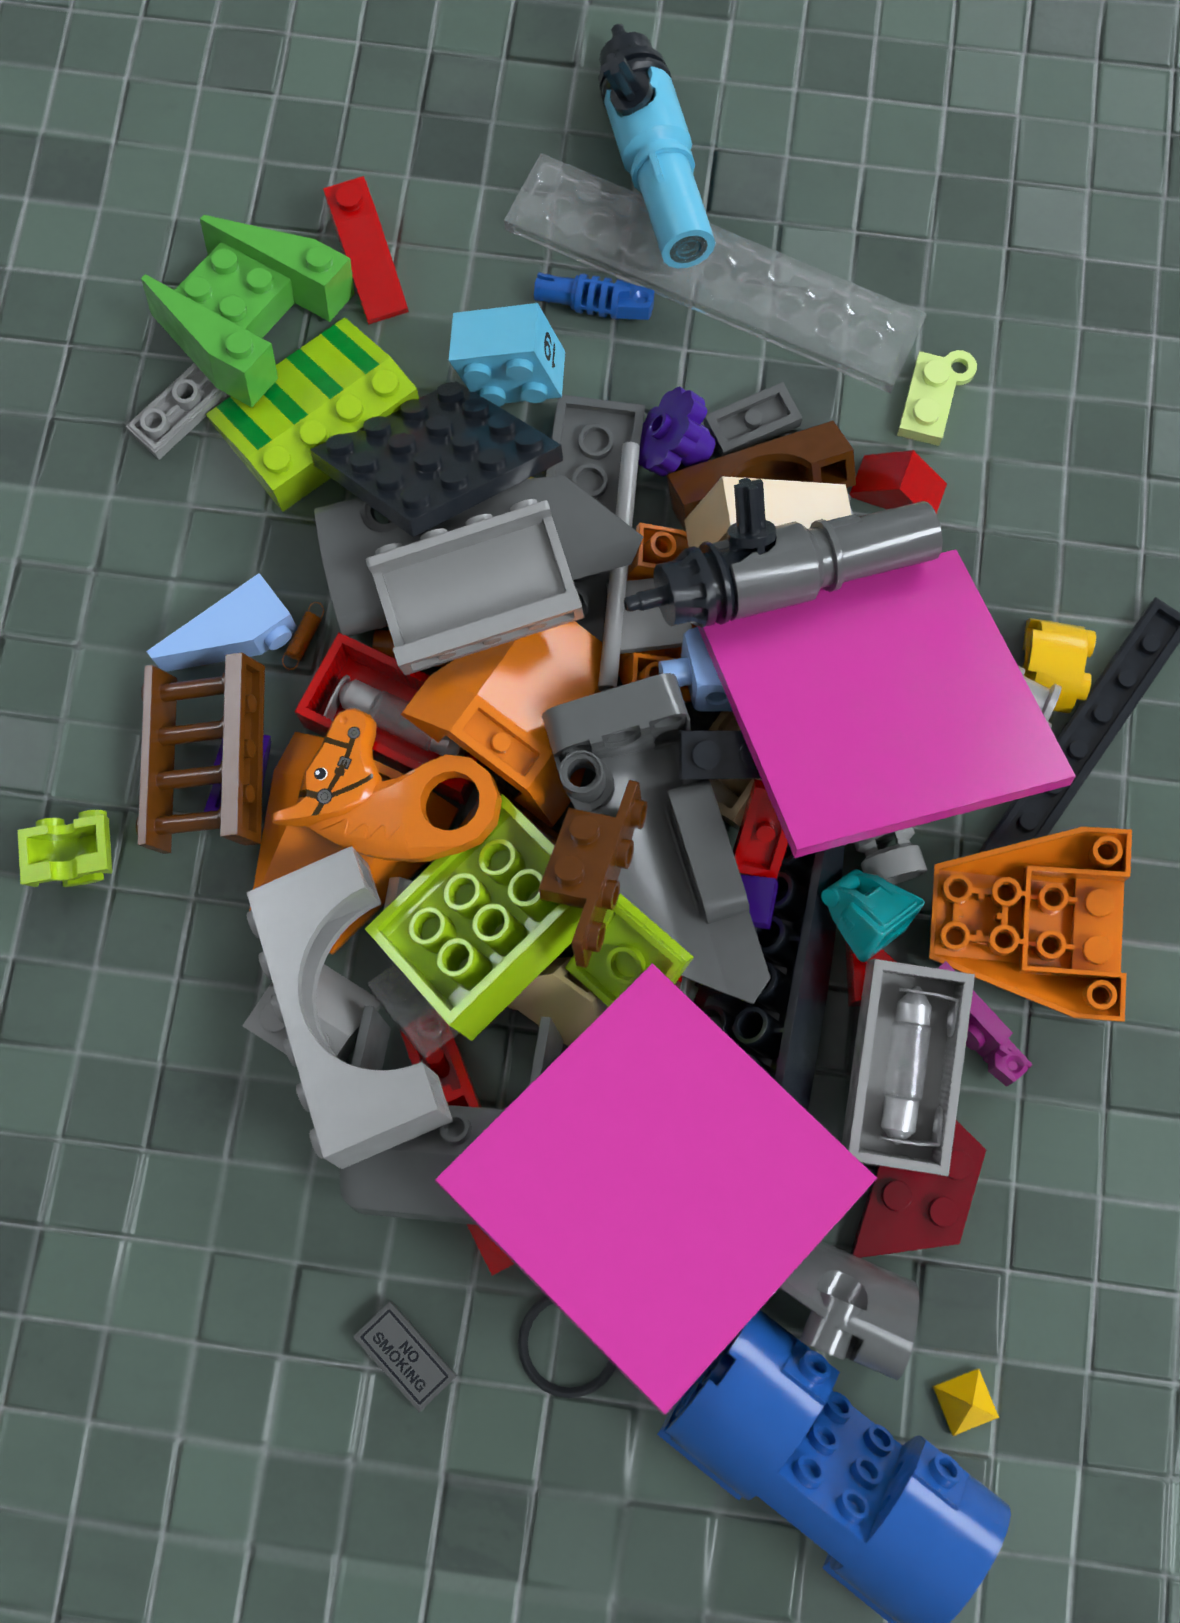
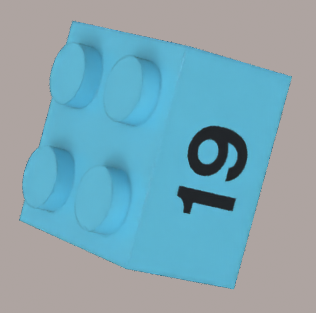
[449,303,565,407]

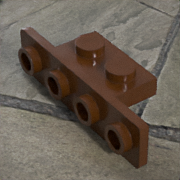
[539,780,648,968]

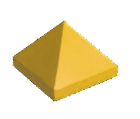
[932,1368,999,1436]

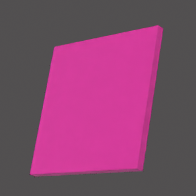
[697,549,1075,858]
[435,963,877,1415]

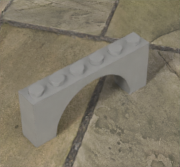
[246,846,453,1169]

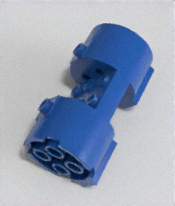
[657,1309,1011,1623]

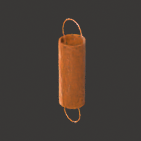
[282,602,324,670]

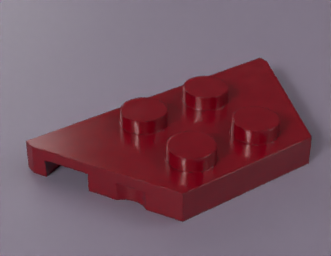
[850,1120,986,1258]

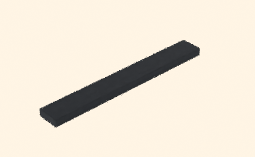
[977,597,1180,853]

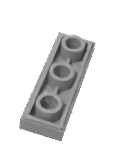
[125,363,229,460]

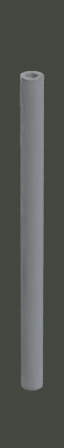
[598,442,640,691]

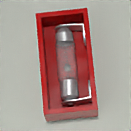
[294,632,486,805]

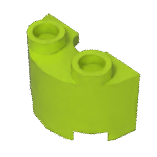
[17,810,113,887]

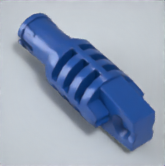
[534,272,655,320]

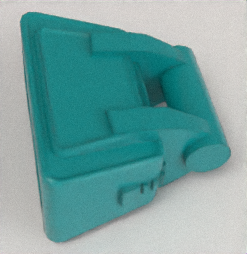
[821,869,925,962]

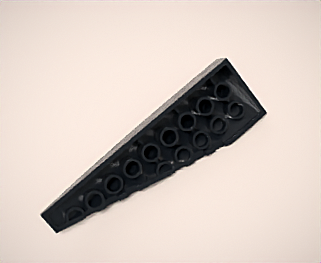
[693,843,845,1111]

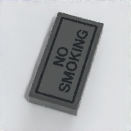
[353,1301,457,1413]

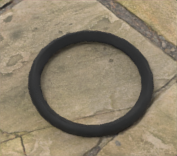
[518,1296,616,1398]

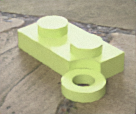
[897,350,977,446]

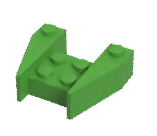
[141,215,355,408]

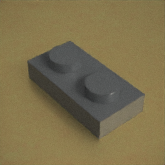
[704,382,803,457]

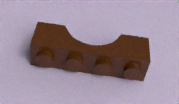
[667,420,856,532]

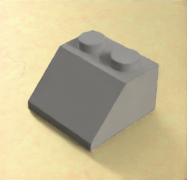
[242,964,384,1062]

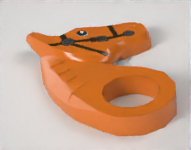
[272,708,502,862]

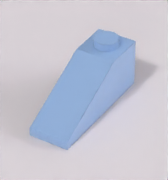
[146,573,297,672]

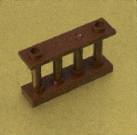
[136,652,265,854]

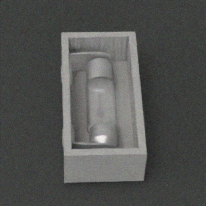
[842,959,975,1176]

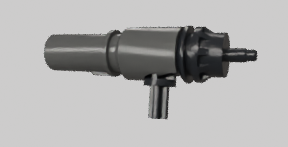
[624,478,943,628]

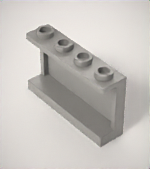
[366,499,584,675]

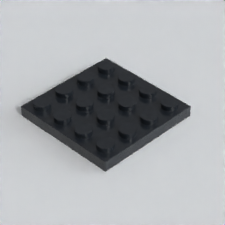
[310,381,563,537]

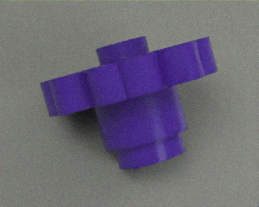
[638,386,715,477]

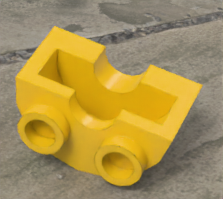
[1022,618,1096,713]

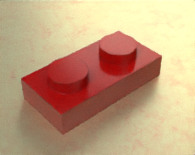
[733,779,788,879]

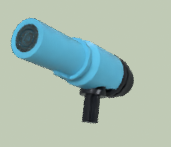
[598,24,716,269]

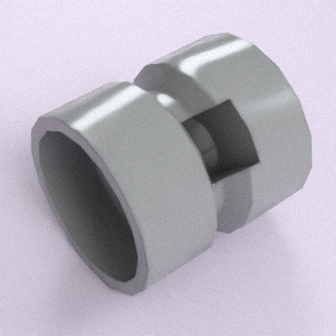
[854,827,928,885]

